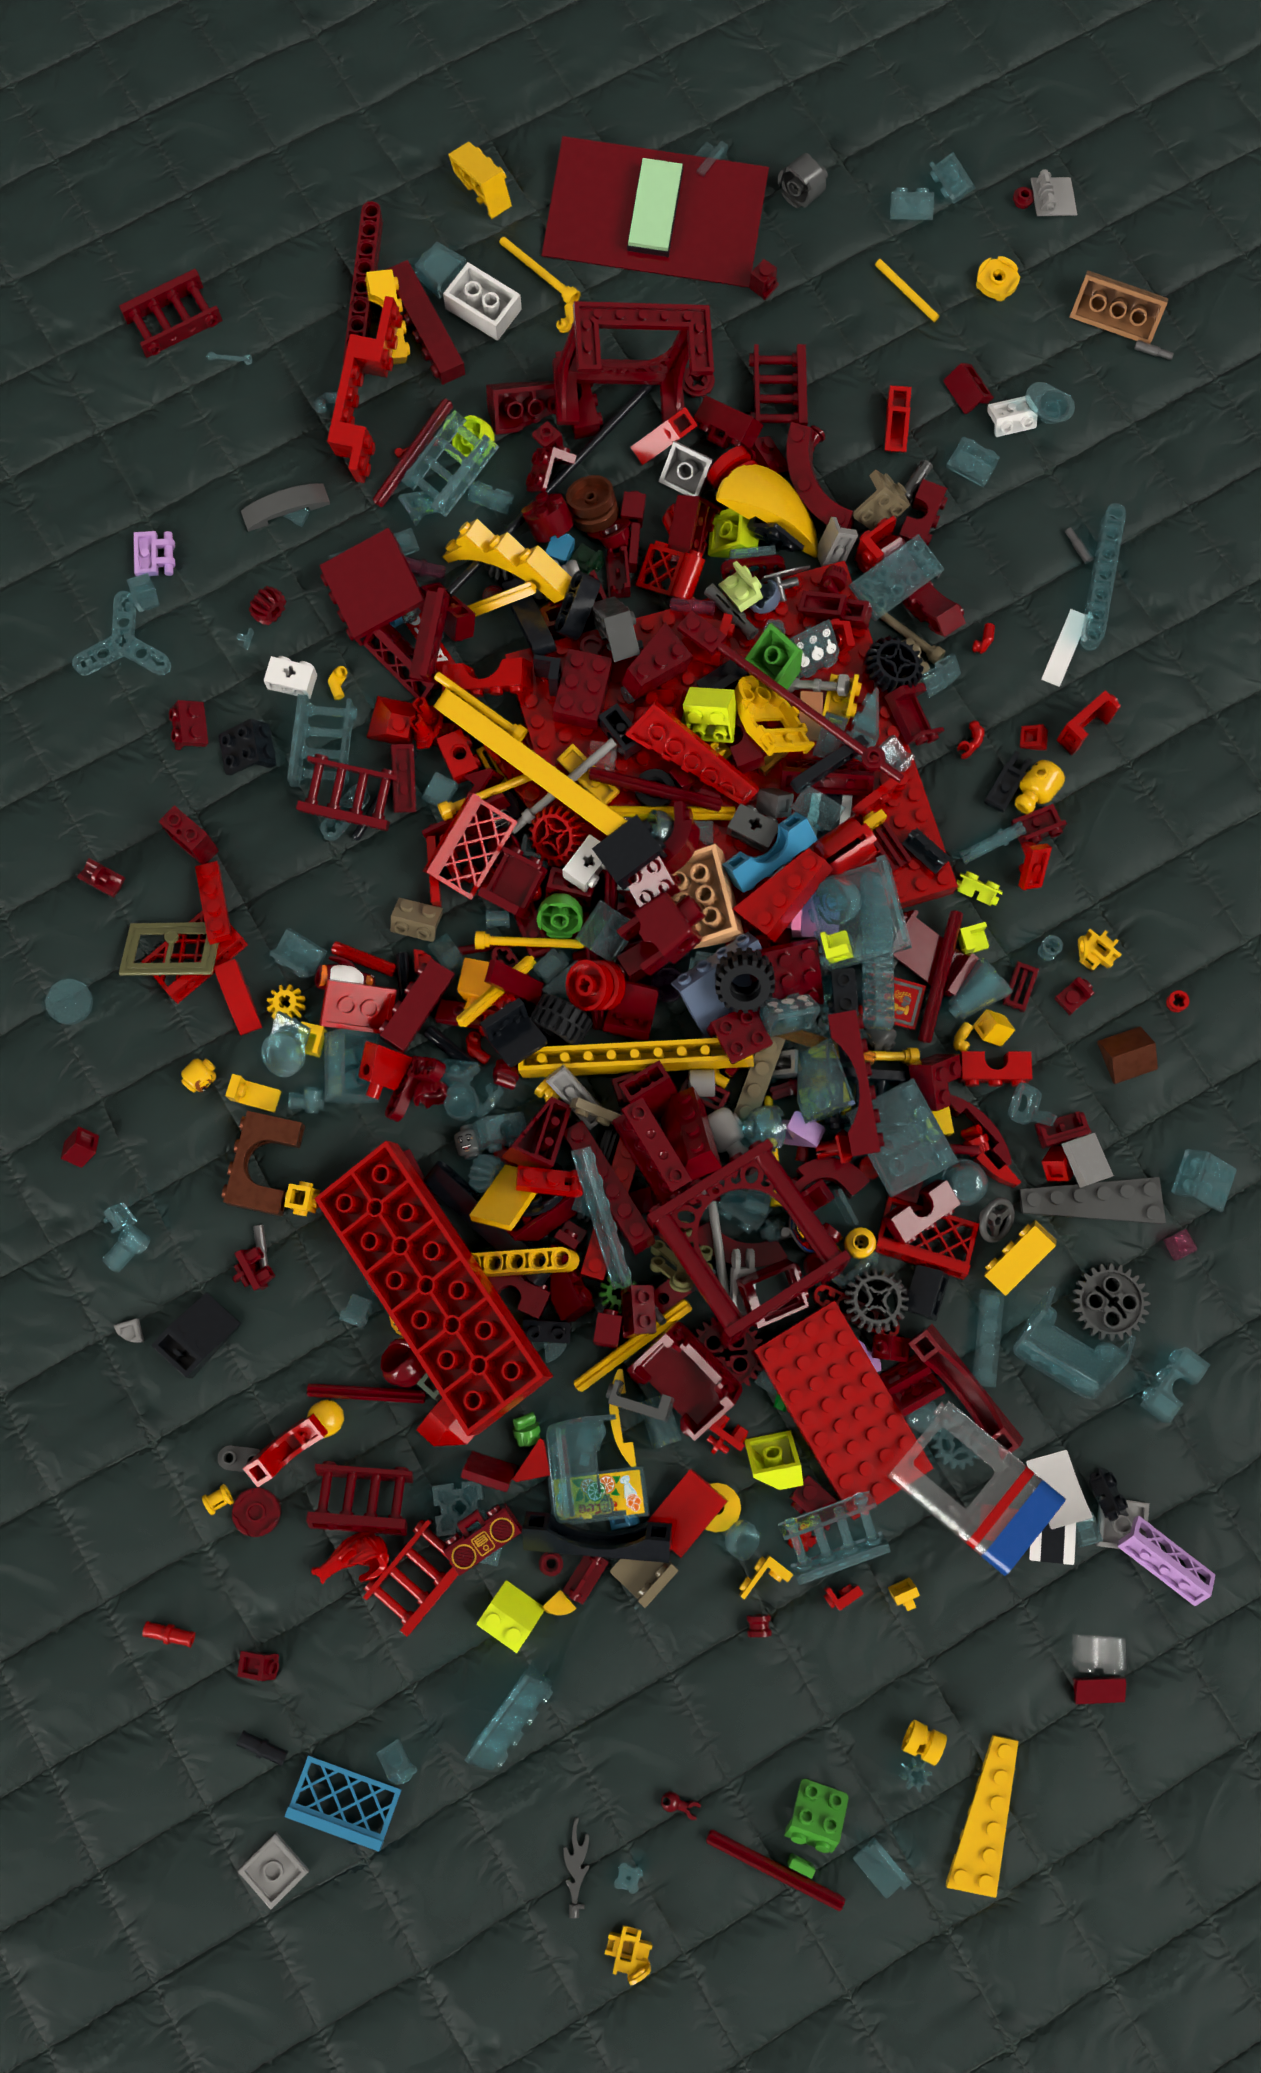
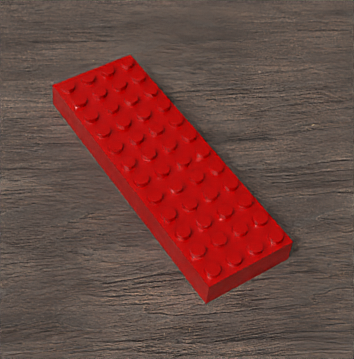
[314,1140,553,1436]

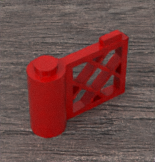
[636,540,706,603]

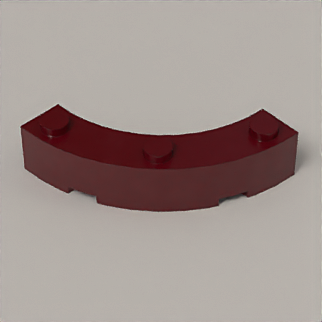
[787,422,855,529]
[876,534,966,637]

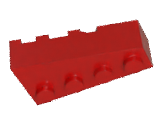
[733,848,833,943]

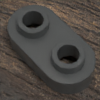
[218,1445,261,1472]

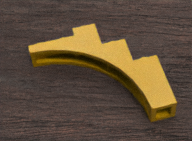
[443,519,572,603]

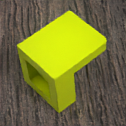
[957,922,989,954]
[820,930,854,964]

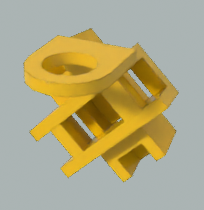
[1077,929,1122,972]
[605,1925,653,1985]

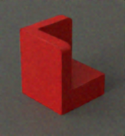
[1041,1146,1074,1181]

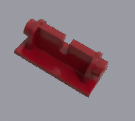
[562,1556,609,1605]

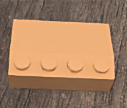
[672,844,744,949]

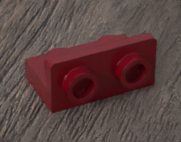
[620,1285,656,1338]
[789,1475,845,1531]

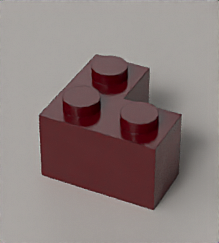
[909,1054,962,1111]

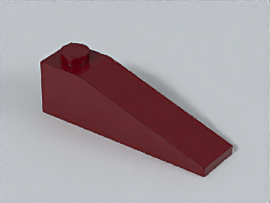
[486,381,556,435]

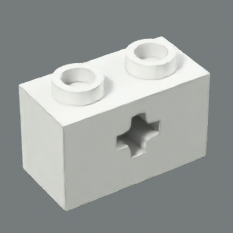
[264,656,317,699]
[562,834,606,892]

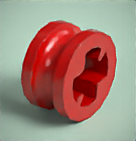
[1166,990,1190,1013]

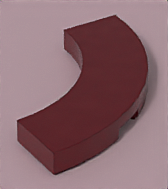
[691,1221,787,1267]

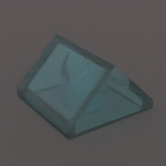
[575,900,630,962]

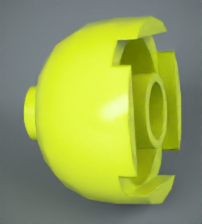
[452,415,495,462]

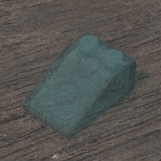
[797,1038,856,1124]

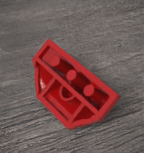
[416,1398,475,1446]

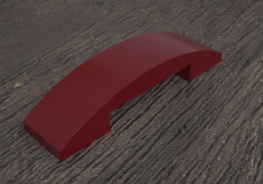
[949,1095,1012,1167]

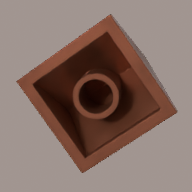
[1097,1026,1158,1084]

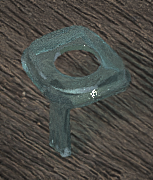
[1008,1083,1057,1126]

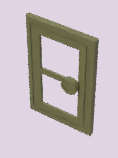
[119,922,219,976]

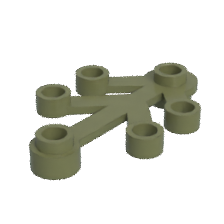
[650,1221,713,1292]

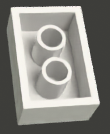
[443,262,522,341]

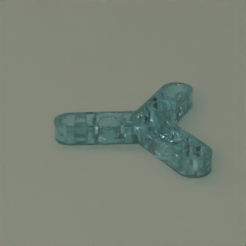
[72,591,171,676]

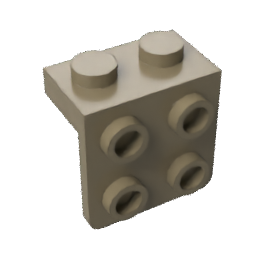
[852,470,910,530]

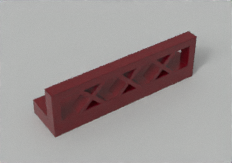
[409,587,450,683]
[362,623,442,702]
[780,758,874,796]

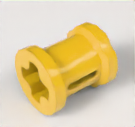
[202,1484,234,1516]

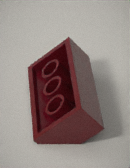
[660,1086,722,1183]

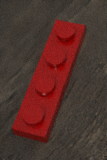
[195,861,233,945]

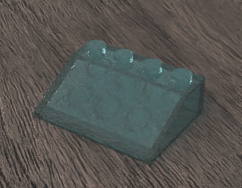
[846,1078,959,1198]
[464,1665,554,1771]

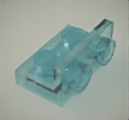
[946,437,1000,488]

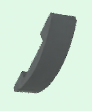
[241,483,330,532]

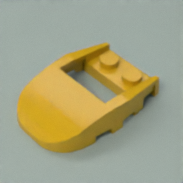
[734,676,815,756]

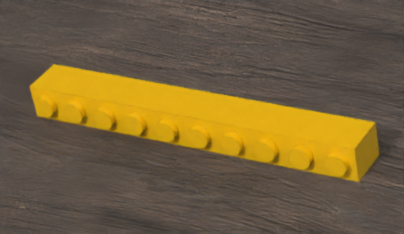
[518,1038,754,1078]

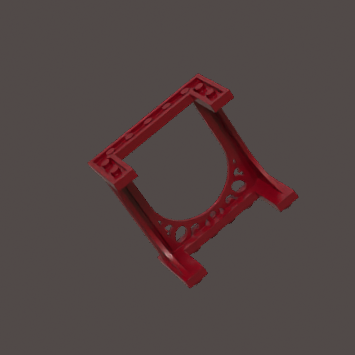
[552,301,714,425]
[647,1139,851,1350]

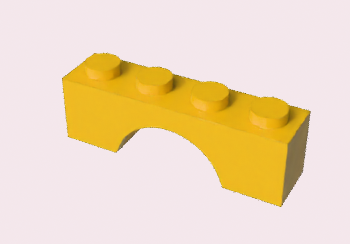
[365,269,410,365]

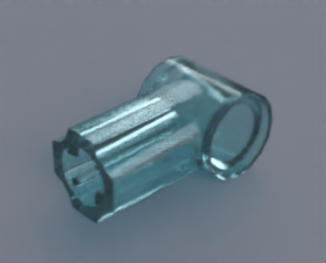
[102,1224,151,1272]

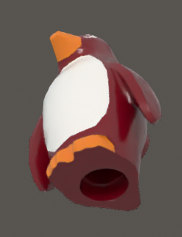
[314,956,376,990]

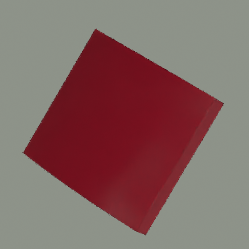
[879,1354,945,1417]

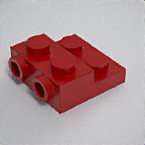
[632,690,687,724]

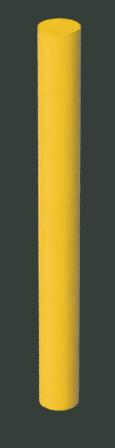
[875,259,940,322]

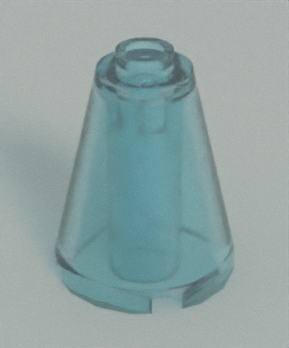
[948,958,1013,1019]

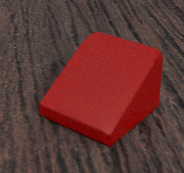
[1020,724,1048,750]

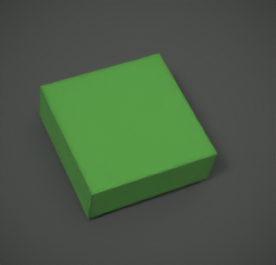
[787,1853,816,1879]

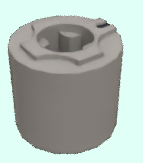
[688,1069,715,1097]

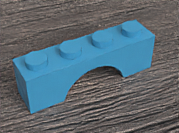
[722,812,818,893]

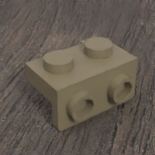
[390,897,443,942]

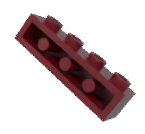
[379,959,455,1054]

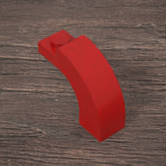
[243,1413,328,1487]

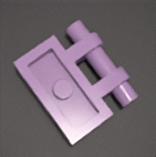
[134,531,175,577]

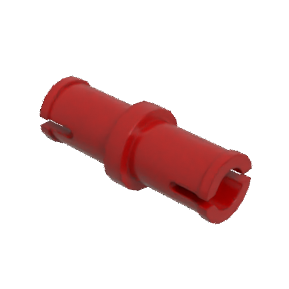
[142,1621,195,1648]

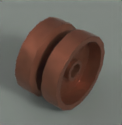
[566,475,619,533]

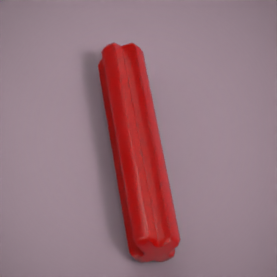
[331,941,396,976]

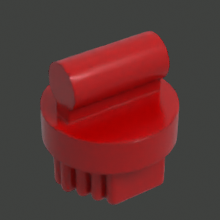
[961,1124,991,1157]

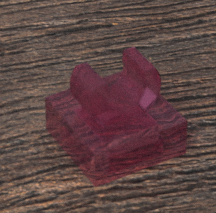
[1163,1229,1198,1261]

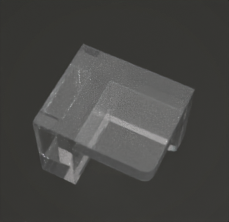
[589,740,618,772]

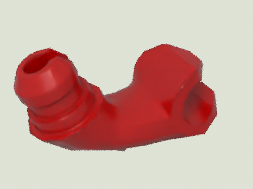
[957,720,985,759]

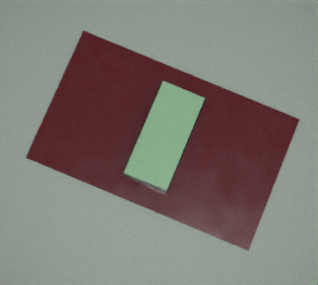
[541,136,769,288]

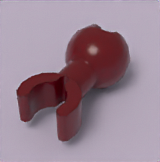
[661,1791,701,1820]

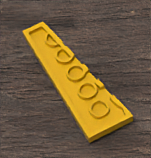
[945,1735,1019,1898]

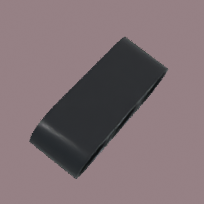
[554,571,600,641]

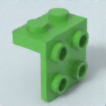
[784,1779,849,1853]

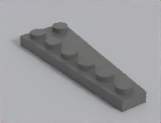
[1018,1177,1166,1224]

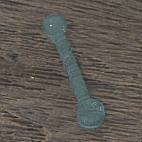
[207,352,253,365]

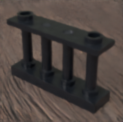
[822,1066,918,1134]

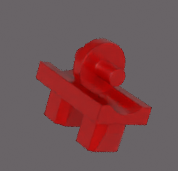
[706,1414,748,1454]

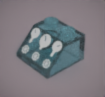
[790,619,840,679]
[759,993,821,1037]

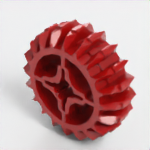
[528,805,588,867]

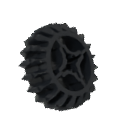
[863,635,924,693]

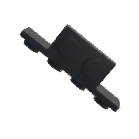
[827,968,861,1063]

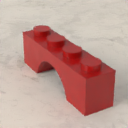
[442,657,533,697]

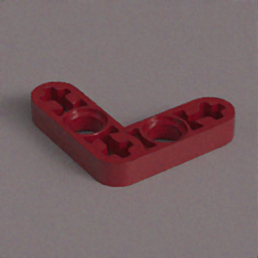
[385,1056,446,1122]

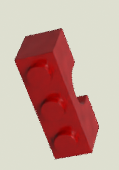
[958,1051,1033,1087]

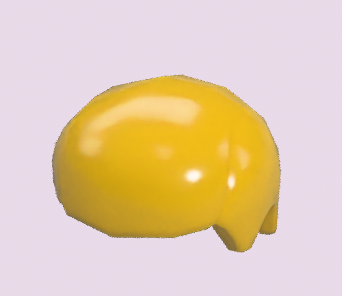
[306,1399,344,1438]

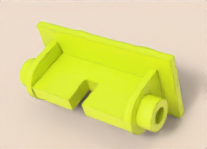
[957,871,1003,906]

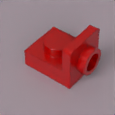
[820,618,855,656]
[823,1583,864,1611]

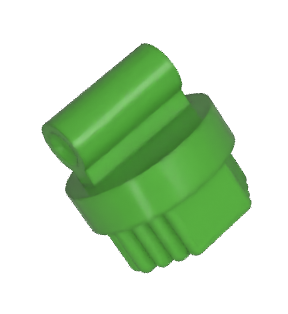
[513,1412,541,1447]

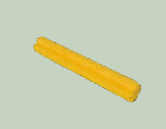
[467,581,536,617]

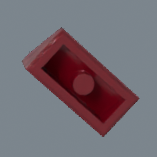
[1073,1676,1126,1704]

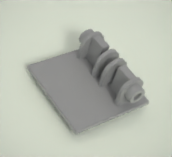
[1030,169,1077,216]

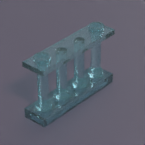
[401,410,499,517]
[287,694,357,791]
[778,1491,891,1585]

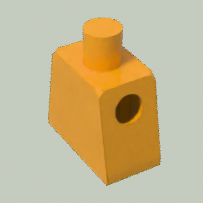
[457,958,493,1010]

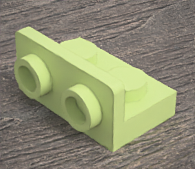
[718,561,763,612]

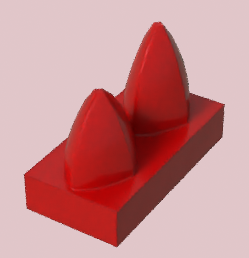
[1018,841,1052,890]

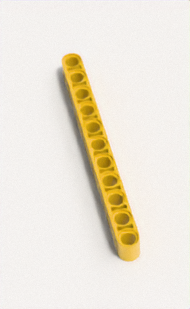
[433,688,628,836]

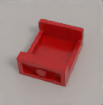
[1057,690,1121,756]

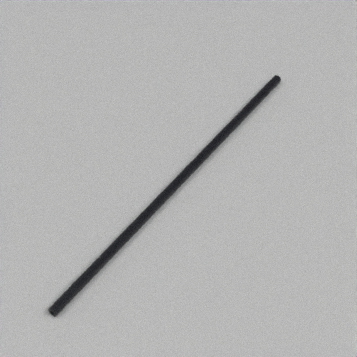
[446,385,655,597]

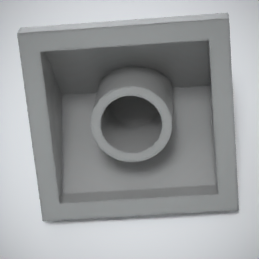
[659,441,714,496]

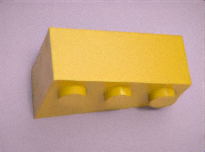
[448,141,512,219]
[985,1220,1056,1296]

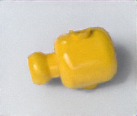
[1015,760,1065,814]

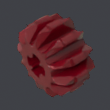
[249,586,287,626]

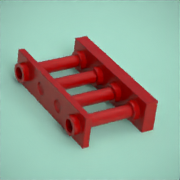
[363,1519,459,1637]

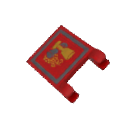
[858,970,926,1030]

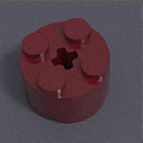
[521,492,573,542]

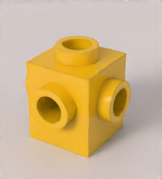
[284,1181,320,1216]

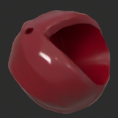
[380,1337,426,1388]

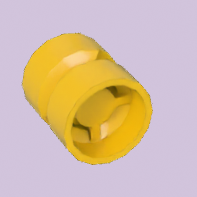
[901,1720,947,1766]

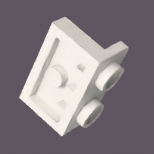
[987,395,1038,437]

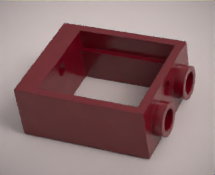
[158,805,219,865]
[616,940,659,983]
[736,1259,809,1329]

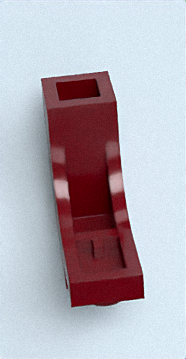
[660,801,700,875]
[792,1157,870,1199]

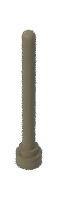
[858,594,946,666]

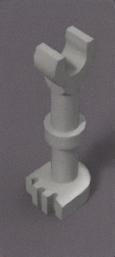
[788,674,851,697]

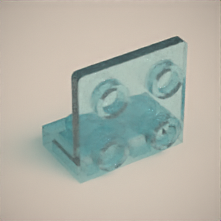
[1171,1149,1237,1212]

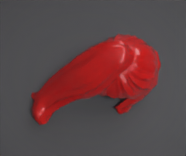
[311,1532,389,1584]

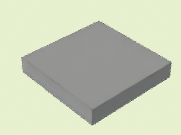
[1062,1133,1114,1188]
[1095,1496,1150,1549]
[238,1832,310,1909]

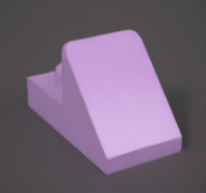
[774,1111,826,1148]

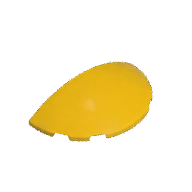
[716,464,818,558]

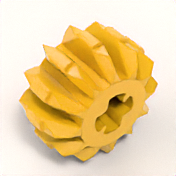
[267,984,306,1024]

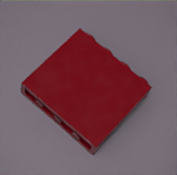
[319,527,425,646]

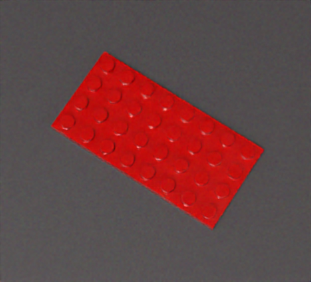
[753,1301,934,1520]

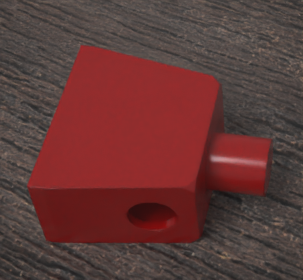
[358,1041,413,1100]

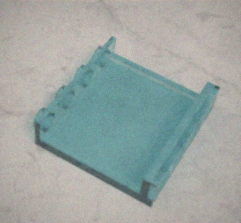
[808,855,912,971]

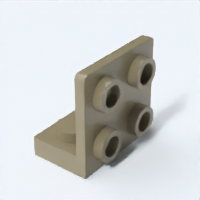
[610,1559,679,1608]

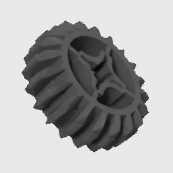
[844,1268,909,1334]

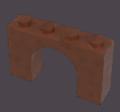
[222,1111,305,1217]

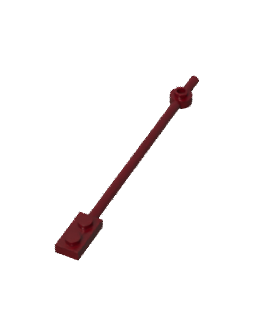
[677,610,904,783]

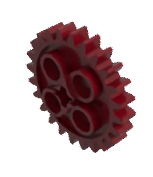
[695,1317,763,1387]

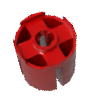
[813,814,881,879]

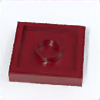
[461,1451,518,1492]

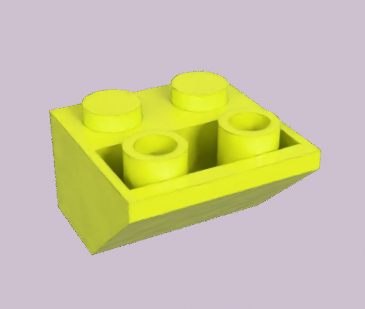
[683,687,737,743]

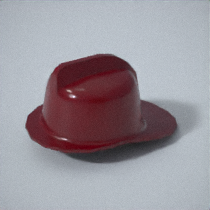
[587,518,631,550]

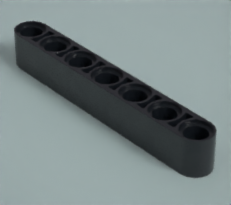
[424,1161,552,1287]

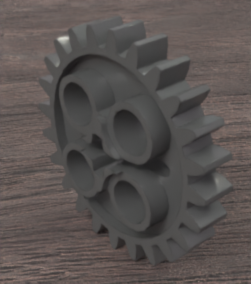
[1071,1263,1151,1342]

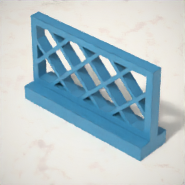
[284,1756,402,1852]

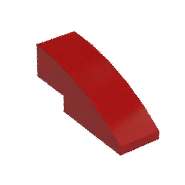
[884,385,912,453]
[214,959,263,1036]

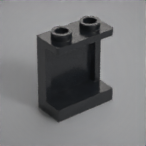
[592,814,667,890]

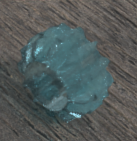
[468,1154,504,1194]

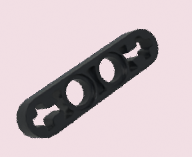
[790,735,869,794]

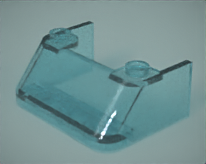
[1013,1286,1136,1399]
[546,1414,627,1524]

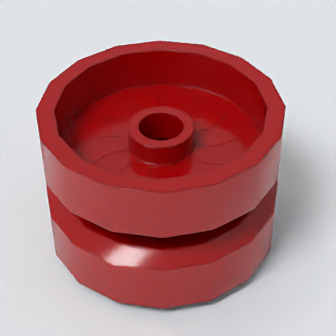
[707,446,759,489]
[565,959,626,1011]

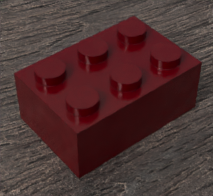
[553,649,613,731]

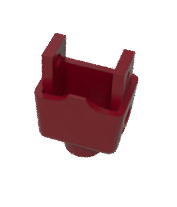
[616,892,706,976]

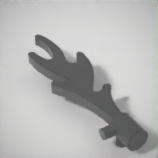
[563,1817,589,1918]

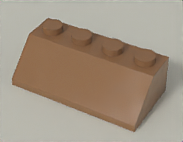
[1070,270,1168,344]

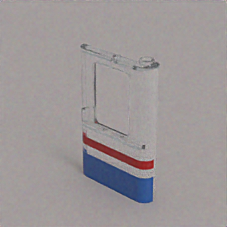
[888,1401,1066,1576]

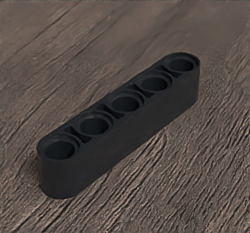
[500,576,557,656]

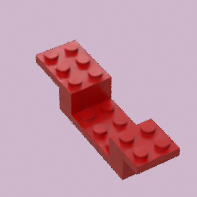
[327,296,403,483]

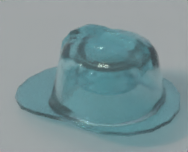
[1025,382,1075,424]

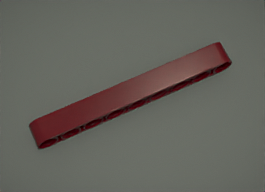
[343,201,383,376]

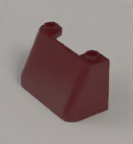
[627,1321,743,1441]

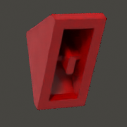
[513,1438,551,1482]

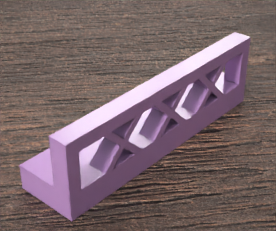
[1118,1515,1215,1606]

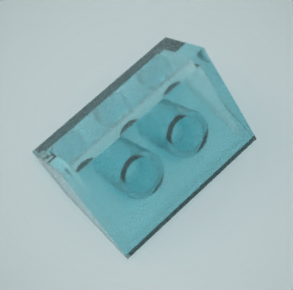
[324,1028,379,1104]

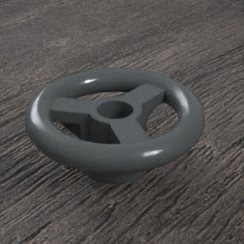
[979,1197,1015,1243]

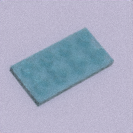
[849,534,945,622]

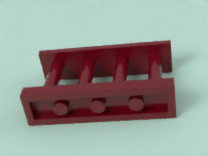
[119,269,223,358]
[749,344,808,426]
[296,754,400,831]
[612,1097,692,1203]
[306,1461,414,1536]

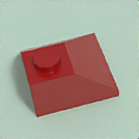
[367,696,418,744]

